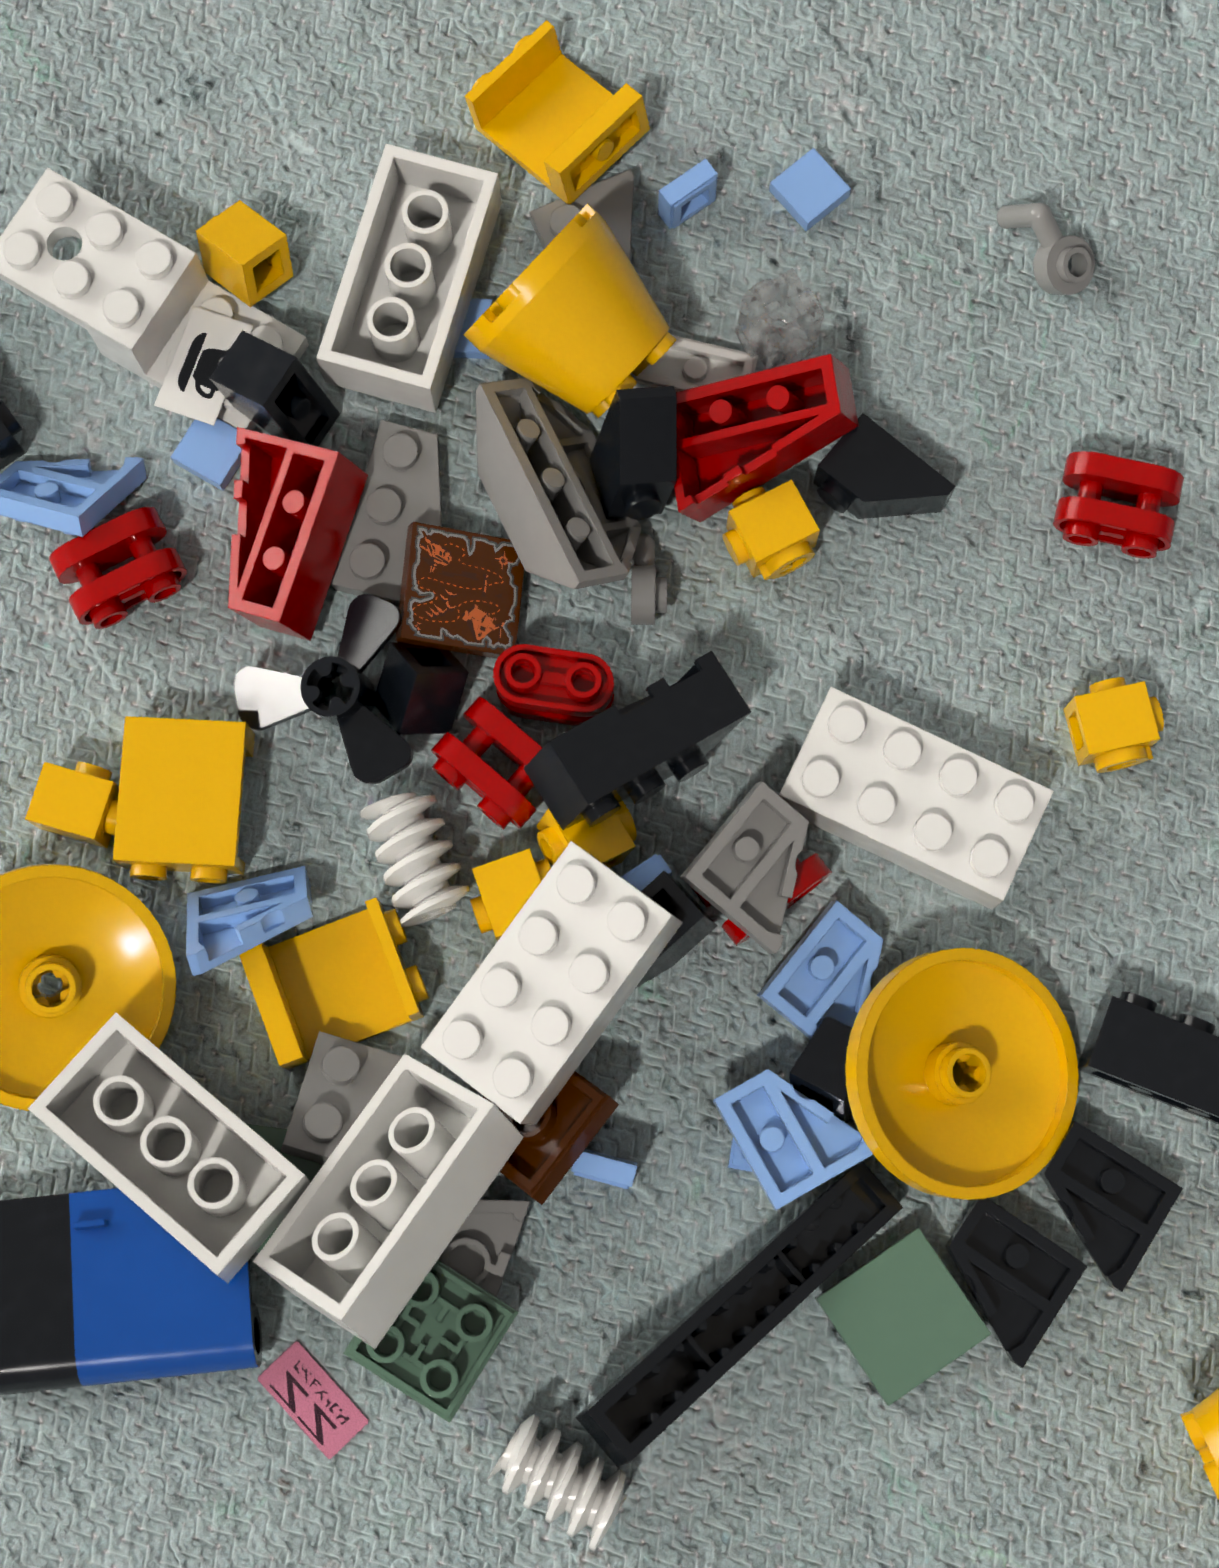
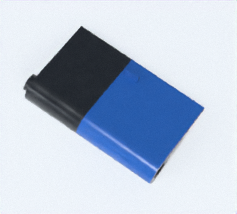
[0,1188,262,1395]

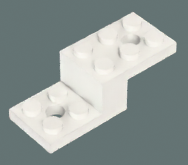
[0,167,309,430]

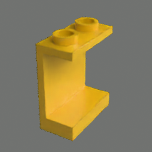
[464,20,650,204]
[113,716,255,884]
[239,897,429,1070]

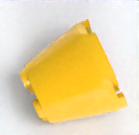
[463,203,676,418]

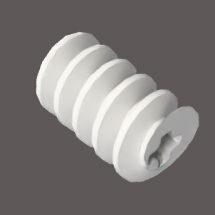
[360,792,470,927]
[486,1414,628,1551]

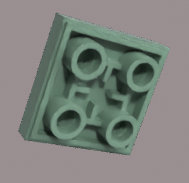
[815,1228,991,1406]
[343,1259,519,1423]

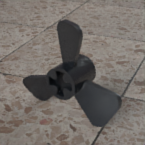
[234,594,414,784]

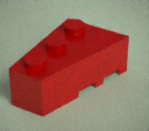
[674,354,859,523]
[228,427,368,641]

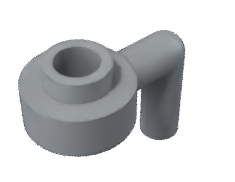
[997,203,1095,295]
[631,534,667,625]

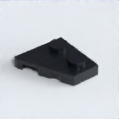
[1040,1121,1183,1292]
[945,1198,1087,1368]

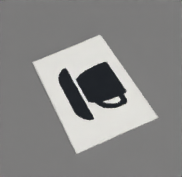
[154,306,254,426]

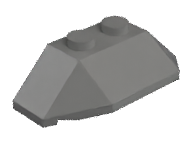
[476,378,641,589]

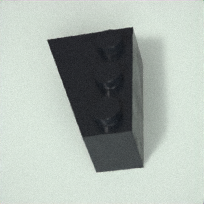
[524,651,751,830]

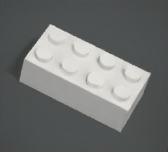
[316,144,502,413]
[779,687,1054,910]
[421,841,683,1125]
[28,1012,310,1283]
[253,1053,524,1349]

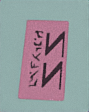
[258,1341,369,1459]

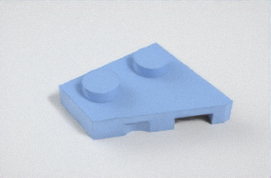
[0,457,147,537]
[186,866,313,976]
[757,900,884,1040]
[713,1069,873,1210]

